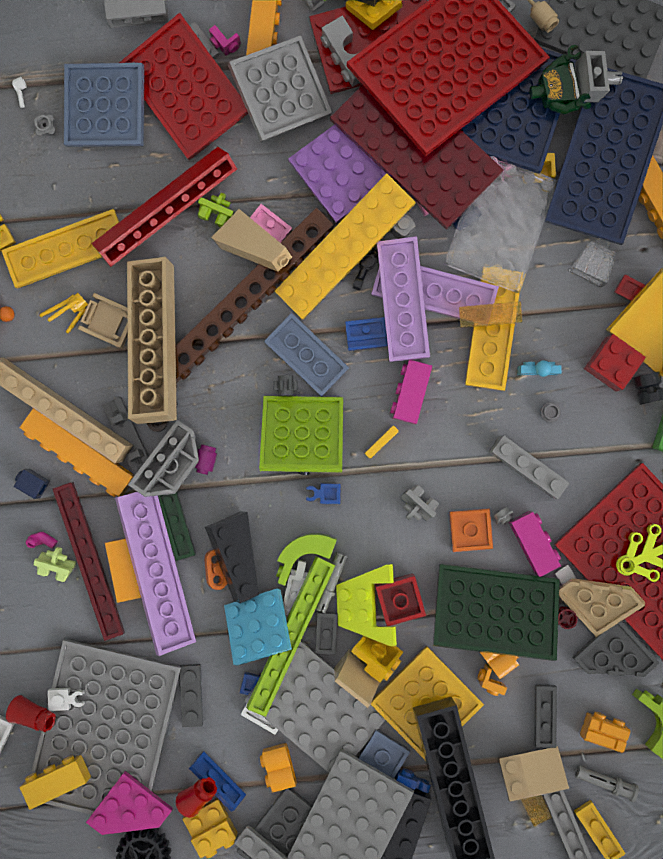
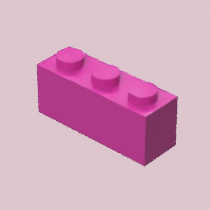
[390,360,432,424]
[508,511,561,577]

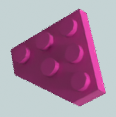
[86,771,173,835]

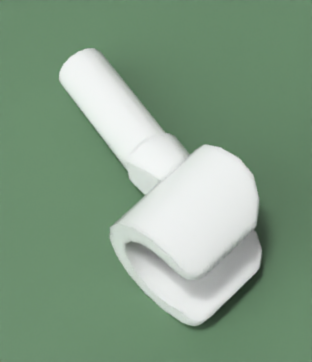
[12,77,27,108]

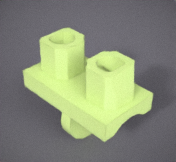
[34,547,76,582]

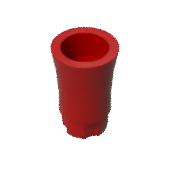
[6,695,56,732]
[176,777,217,818]

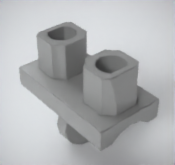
[400,485,439,521]

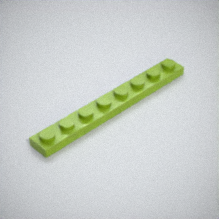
[246,557,335,717]

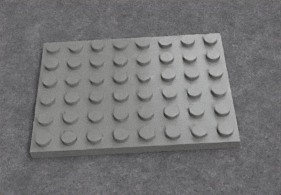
[31,639,181,815]

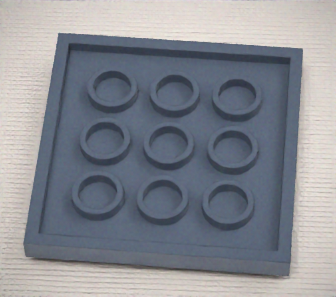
[64,63,144,147]

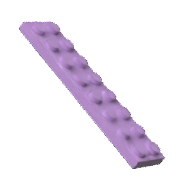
[115,492,196,656]

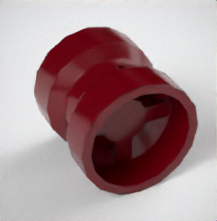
[558,606,578,629]

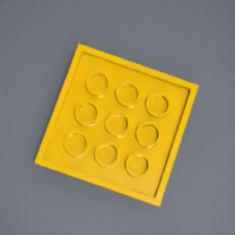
[371,645,484,761]

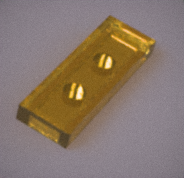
[459,301,522,328]

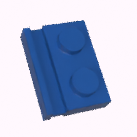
[345,317,388,351]

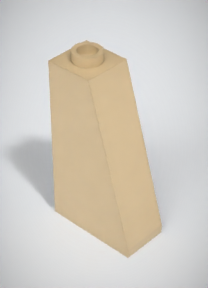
[211,209,292,271]

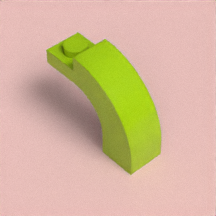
[276,533,337,586]
[632,688,663,759]

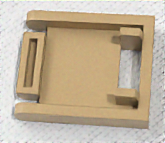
[78,293,128,349]

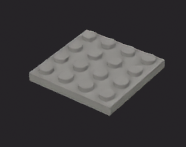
[228,36,332,142]

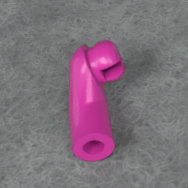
[26,531,58,549]

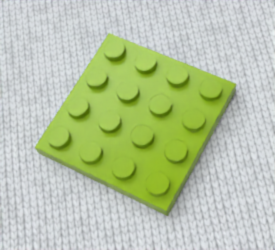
[259,396,343,472]

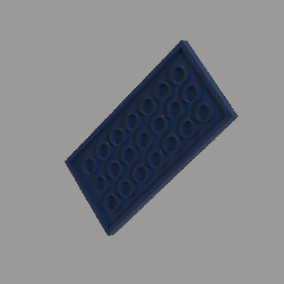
[544,68,663,245]

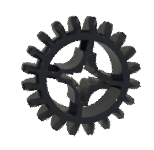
[116,828,172,859]

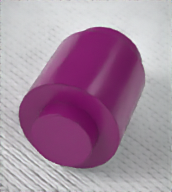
[194,444,217,475]

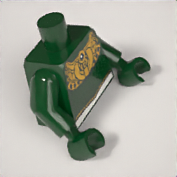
[529,45,591,115]

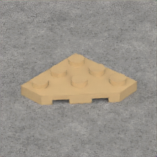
[559,578,645,637]

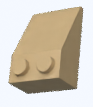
[334,649,380,708]
[499,746,569,802]

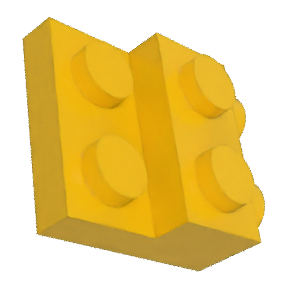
[351,636,403,683]
[182,798,238,859]

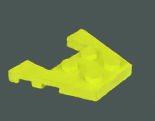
[336,564,397,646]

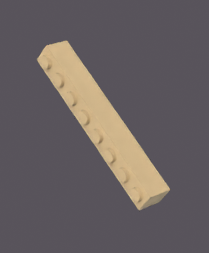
[0,358,133,463]

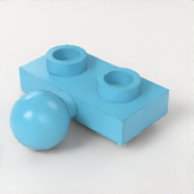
[517,360,562,377]

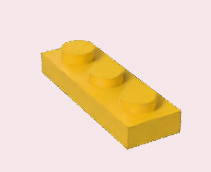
[574,800,626,859]

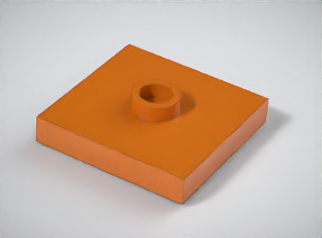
[449,508,493,552]

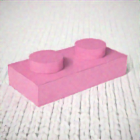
[250,204,293,243]

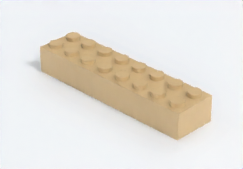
[127,257,177,424]

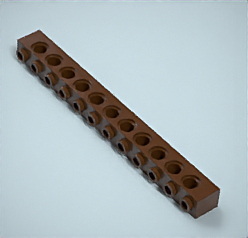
[175,207,333,388]

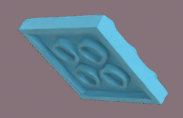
[224,588,292,666]

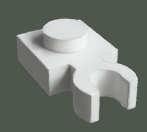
[48,688,85,711]

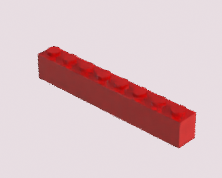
[91,147,237,267]

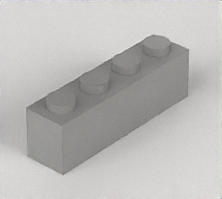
[488,435,570,499]

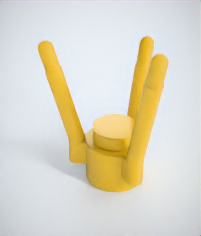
[39,293,88,333]

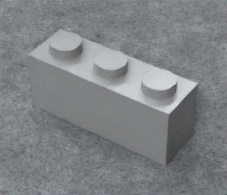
[104,0,169,28]

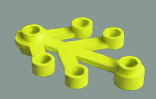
[616,524,663,582]

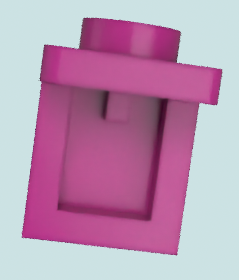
[209,25,241,56]

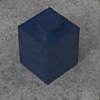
[13,469,50,499]

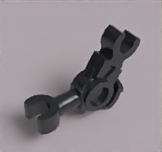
[353,249,379,291]

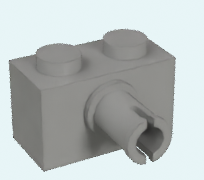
[575,51,623,102]

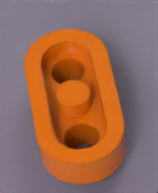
[204,549,227,590]

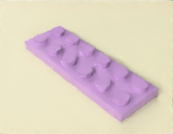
[377,236,430,362]
[371,266,499,326]

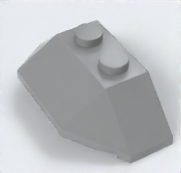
[128,420,199,497]

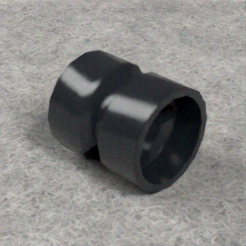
[633,372,663,405]

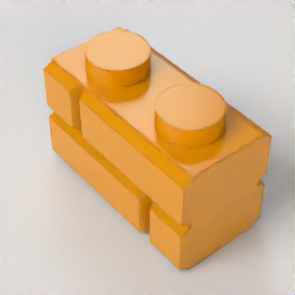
[580,711,630,753]

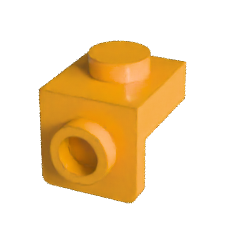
[477,664,507,696]

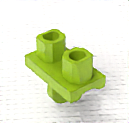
[198,192,234,227]

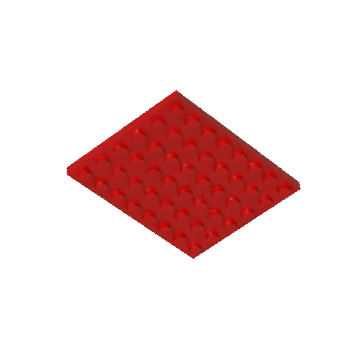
[346,0,550,157]
[554,463,663,661]

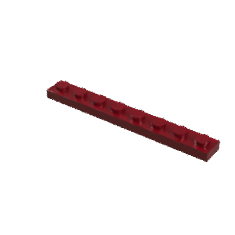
[53,482,125,641]

